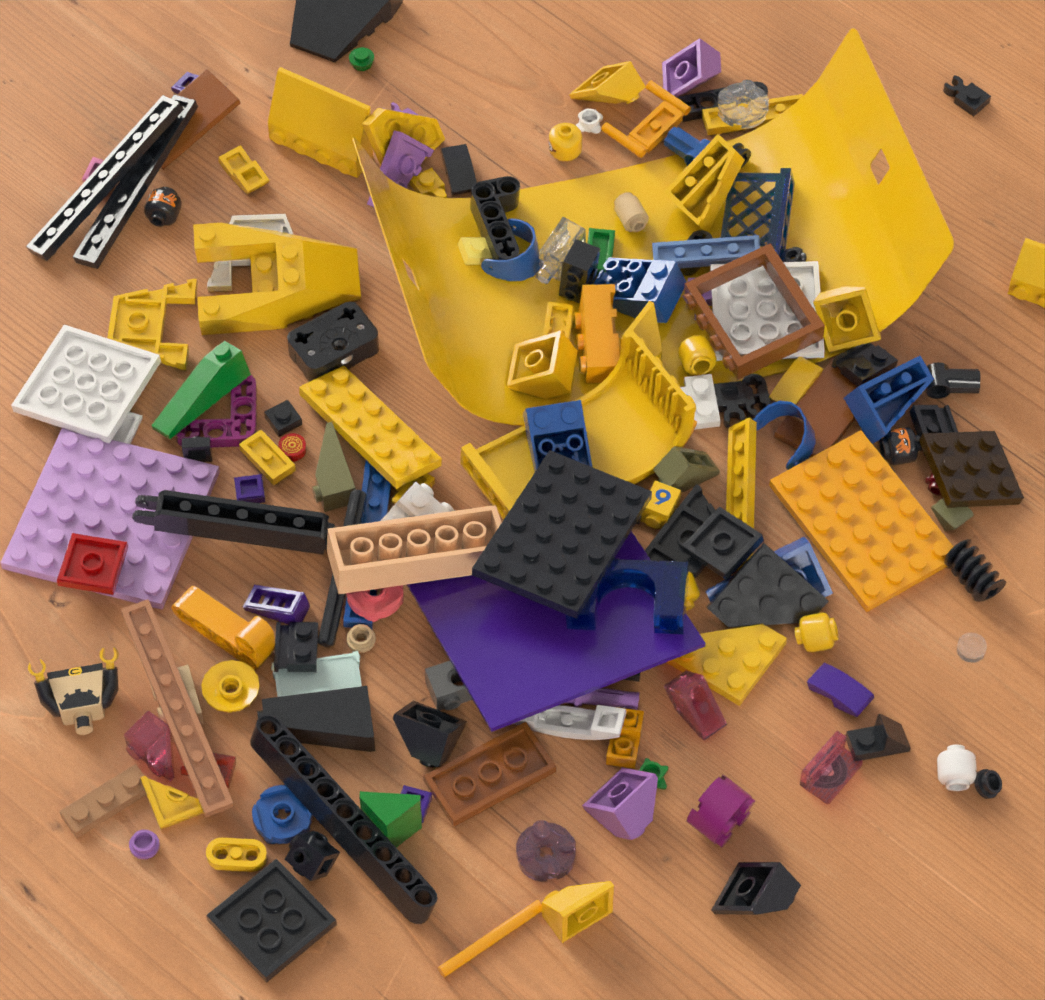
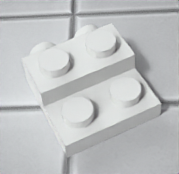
[381,482,455,521]

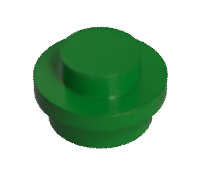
[349,47,374,71]

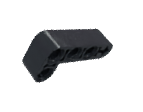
[470,176,520,260]

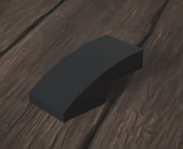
[441,144,477,195]

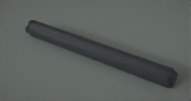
[318,489,367,647]

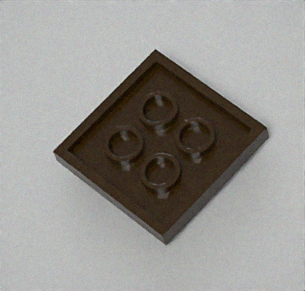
[919,431,1024,508]

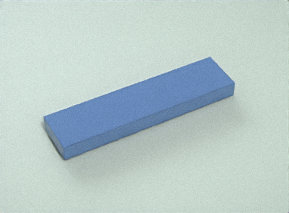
[652,235,760,268]

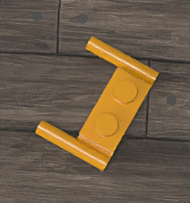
[601,80,691,158]

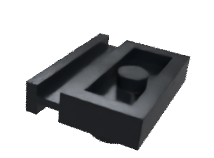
[831,342,898,386]
[909,405,958,456]
[274,622,319,672]

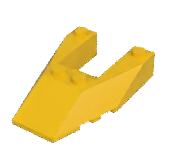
[193,223,361,335]

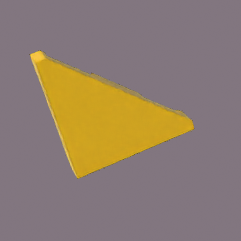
[140,776,203,830]

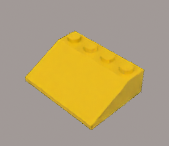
[267,67,374,178]

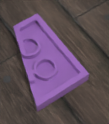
[367,131,434,208]

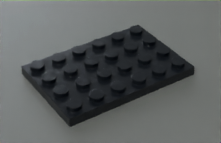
[472,450,652,619]

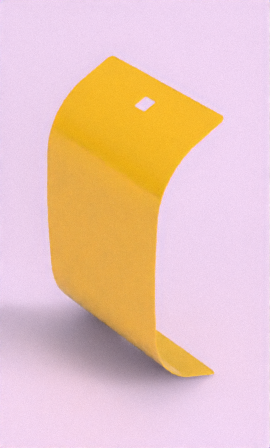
[352,28,954,426]

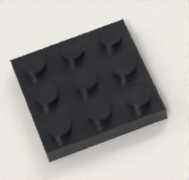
[206,858,337,983]

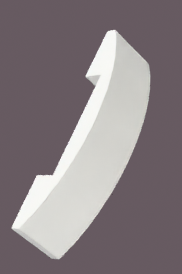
[513,705,626,740]

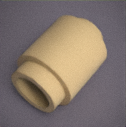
[614,192,649,232]

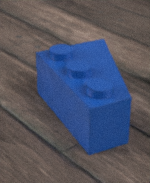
[844,356,934,444]

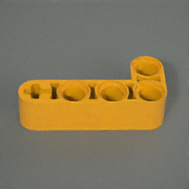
[171,586,275,670]

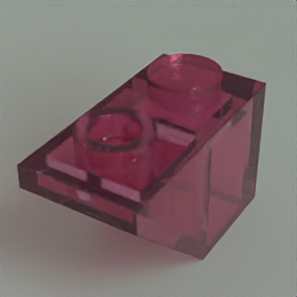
[124,711,175,782]

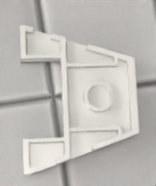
[207,214,294,292]

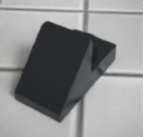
[845,714,911,762]

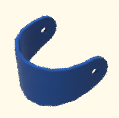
[481,218,543,281]
[753,401,816,470]

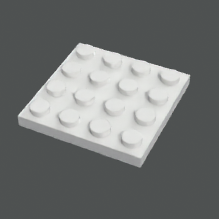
[710,261,825,361]
[11,325,161,444]

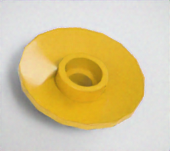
[201,660,260,713]

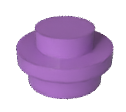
[129,830,160,859]

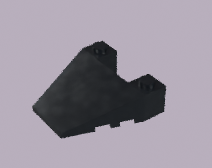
[290,0,403,62]

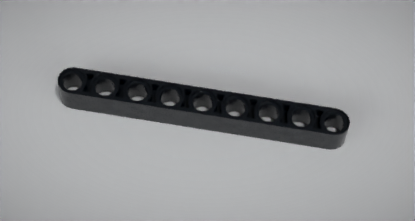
[250,715,438,924]

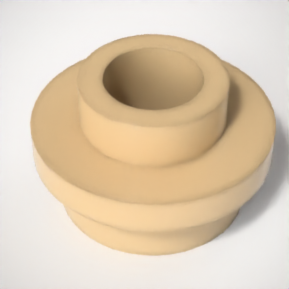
[347,624,376,653]

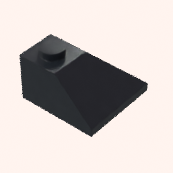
[393,700,467,768]
[711,862,801,915]

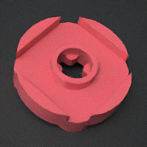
[347,585,404,622]

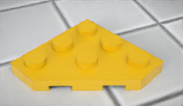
[362,108,445,166]
[666,624,787,706]

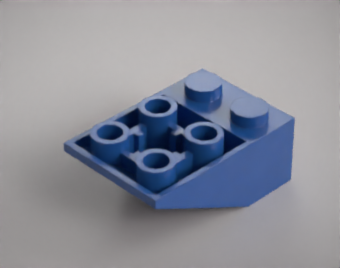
[593,258,686,323]
[523,400,592,472]

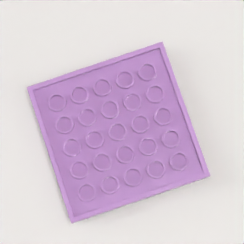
[1,428,220,610]

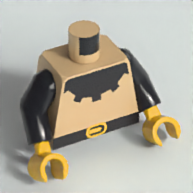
[28,647,119,735]

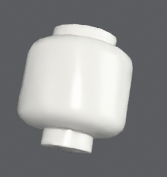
[937,745,977,791]

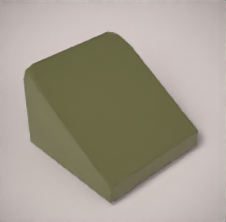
[931,498,974,531]

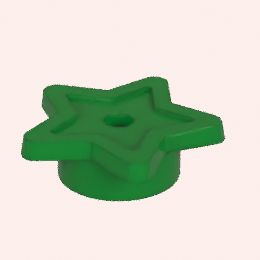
[638,758,669,790]

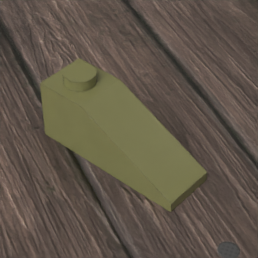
[312,422,356,512]

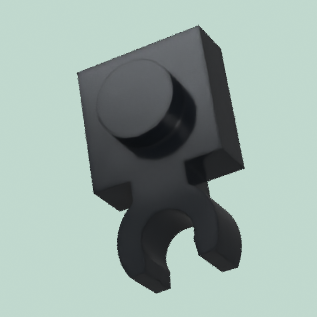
[943,75,991,117]
[714,381,746,428]

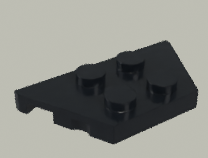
[645,484,716,578]

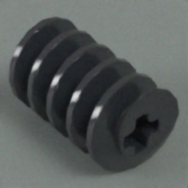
[945,539,1007,602]

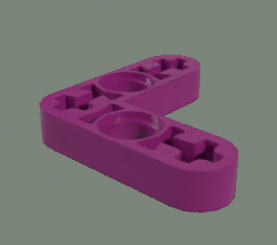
[176,375,257,448]

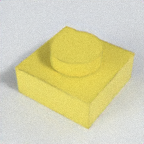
[457,237,492,265]

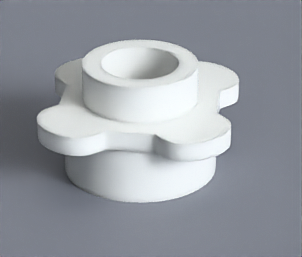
[576,109,603,134]

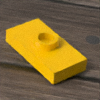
[543,302,574,340]

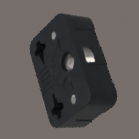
[287,302,379,382]

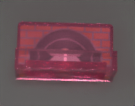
[800,730,863,804]

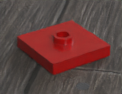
[57,533,128,595]

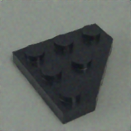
[706,543,829,627]

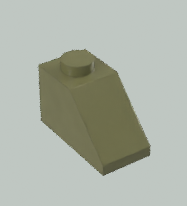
[653,446,720,492]

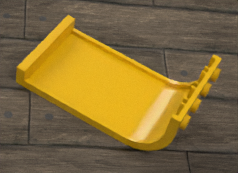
[460,330,696,520]

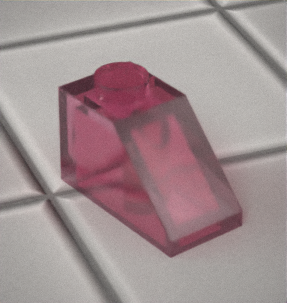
[664,670,727,740]

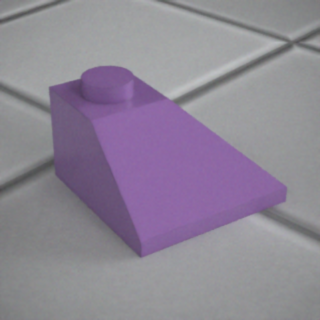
[662,38,721,97]
[582,767,658,840]

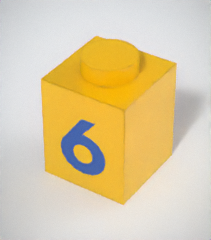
[641,481,681,529]

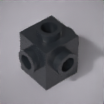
[284,831,340,881]

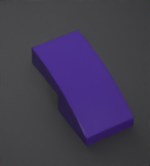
[807,662,874,717]

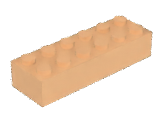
[327,505,502,594]

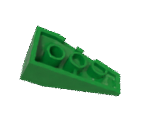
[151,341,251,439]

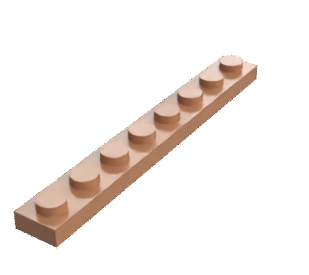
[121,599,234,817]

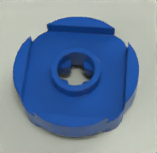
[252,785,313,845]

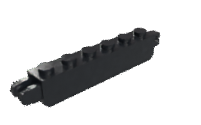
[132,490,336,555]

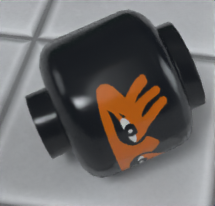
[144,187,182,227]
[879,427,922,465]

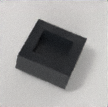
[264,400,302,437]
[182,436,212,462]

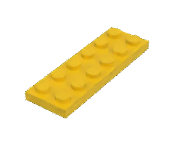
[299,366,442,489]

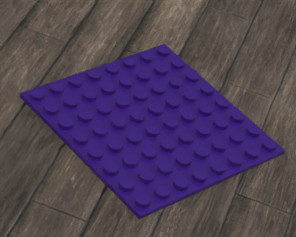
[407,531,706,732]

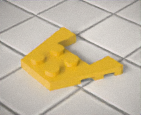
[107,279,198,370]

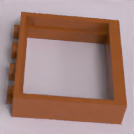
[682,243,825,380]

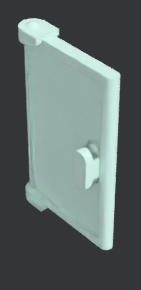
[271,651,362,697]

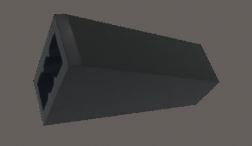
[257,686,375,752]

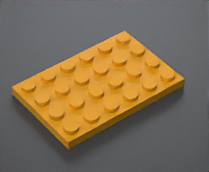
[769,430,953,613]

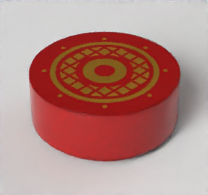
[278,433,307,462]

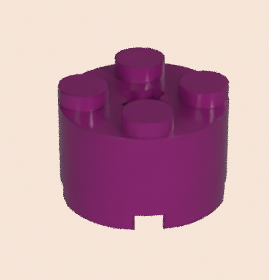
[686,774,755,847]

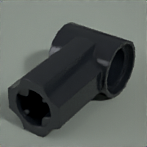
[926,362,981,399]

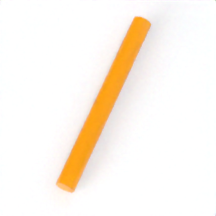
[438,900,542,978]

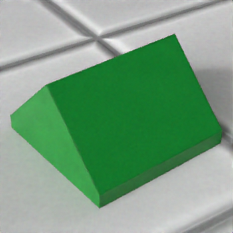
[359,791,422,848]

